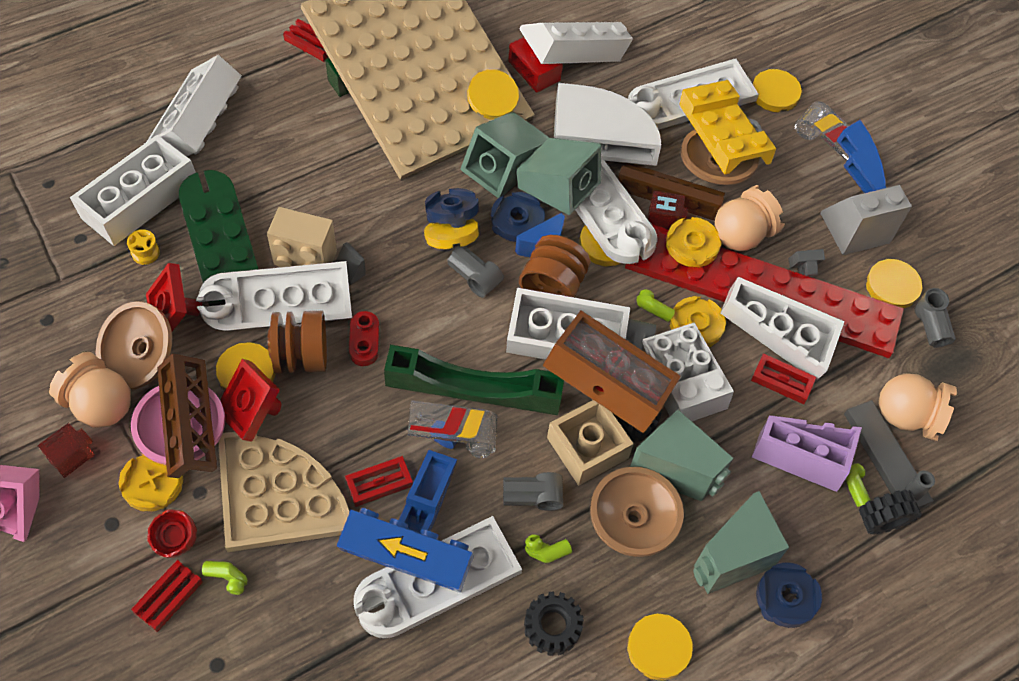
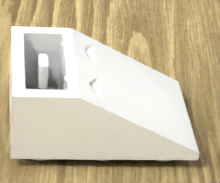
[642,323,734,421]

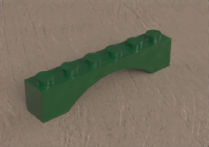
[384,344,564,415]

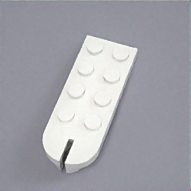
[628,59,759,130]
[576,160,657,264]
[196,261,352,331]
[354,516,522,638]

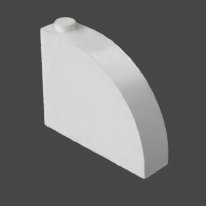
[554,83,661,166]

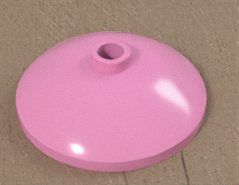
[131,386,225,465]

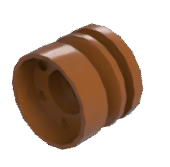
[519,235,591,298]
[268,310,327,374]

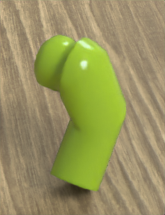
[636,289,675,322]
[845,463,871,507]
[525,535,572,563]
[202,561,247,595]

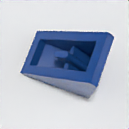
[515,213,565,258]

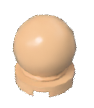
[714,185,785,252]
[49,352,131,428]
[879,374,957,441]

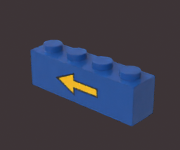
[337,508,474,593]

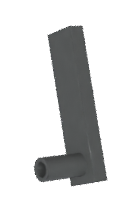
[844,400,935,509]

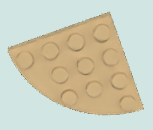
[219,432,349,552]

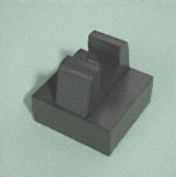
[788,249,825,278]

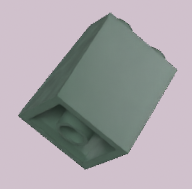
[460,112,549,198]
[516,138,601,216]
[630,409,734,501]
[693,491,789,594]

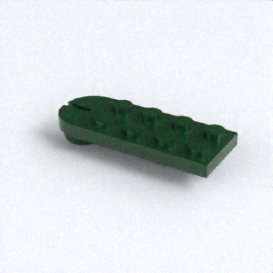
[179,170,259,306]

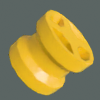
[127,230,160,265]

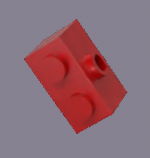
[508,37,563,93]

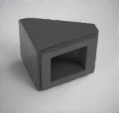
[335,242,366,285]

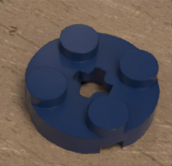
[425,188,479,228]
[491,192,545,242]
[756,563,822,628]

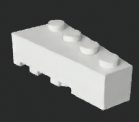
[720,277,844,381]

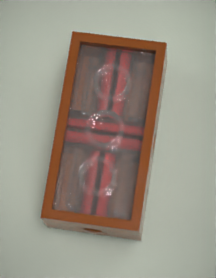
[543,310,681,433]

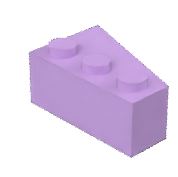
[752,415,862,492]

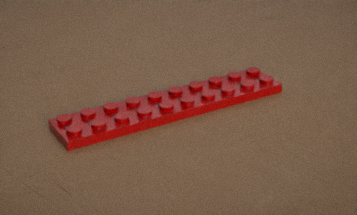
[625,224,904,358]

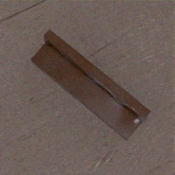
[618,163,725,221]
[157,353,217,478]

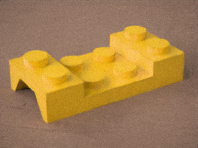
[679,80,776,175]

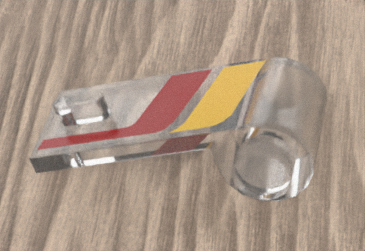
[795,102,849,161]
[407,400,498,458]

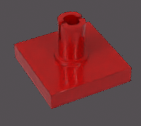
[146,263,202,332]
[220,359,282,442]

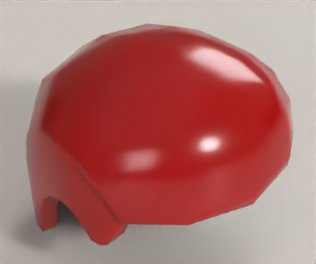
[148,509,197,558]

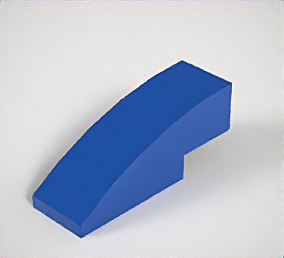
[837,120,886,193]
[399,450,457,533]

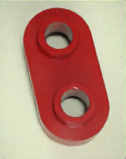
[349,311,379,366]

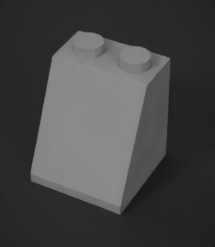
[820,185,912,255]

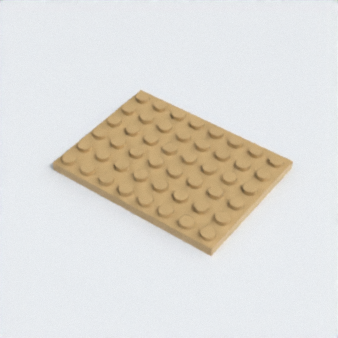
[301,0,535,180]

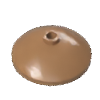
[681,129,760,185]
[96,301,172,389]
[590,467,684,557]

